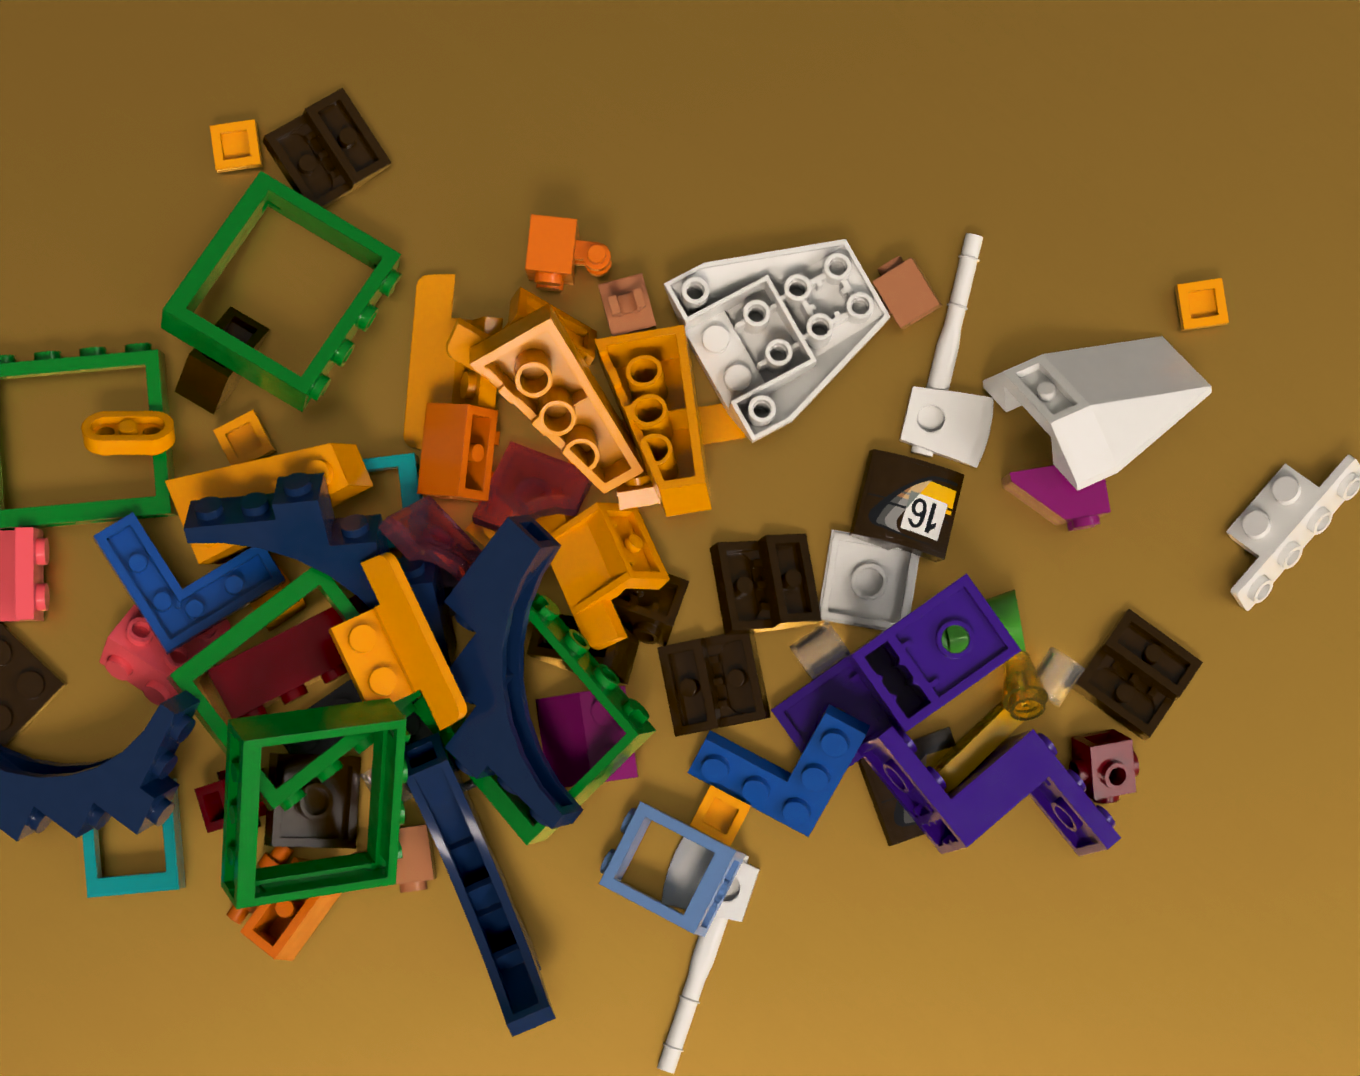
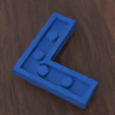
[93,512,286,655]
[687,704,870,837]

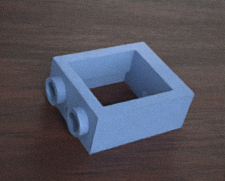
[599,801,746,937]

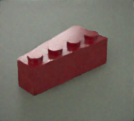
[199,595,370,726]

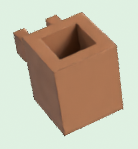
[872,256,943,329]
[598,273,657,336]
[352,824,437,893]

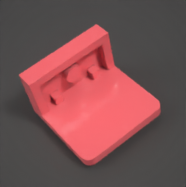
[0,527,50,622]
[99,604,231,706]

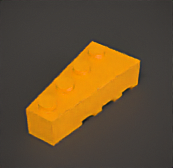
[469,303,644,494]
[594,325,712,517]
[165,443,373,564]

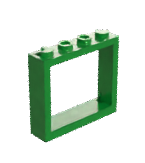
[161,171,402,412]
[0,343,178,530]
[167,567,422,812]
[414,593,657,845]
[221,698,411,909]

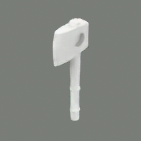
[899,233,994,468]
[657,837,760,1074]

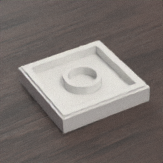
[819,530,920,631]

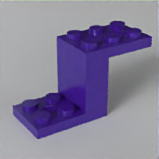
[771,573,1021,768]
[857,726,1121,856]

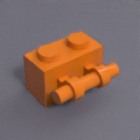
[525,214,612,292]
[417,403,501,504]
[226,847,342,961]

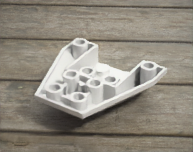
[664,239,890,443]
[983,336,1212,491]

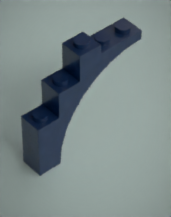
[183,473,457,667]
[444,515,583,829]
[0,690,200,841]
[404,732,556,1037]

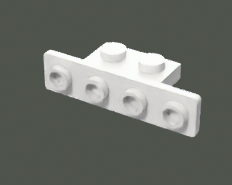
[1226,454,1360,611]

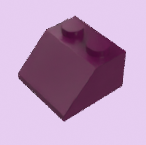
[1001,465,1111,531]
[535,686,639,787]

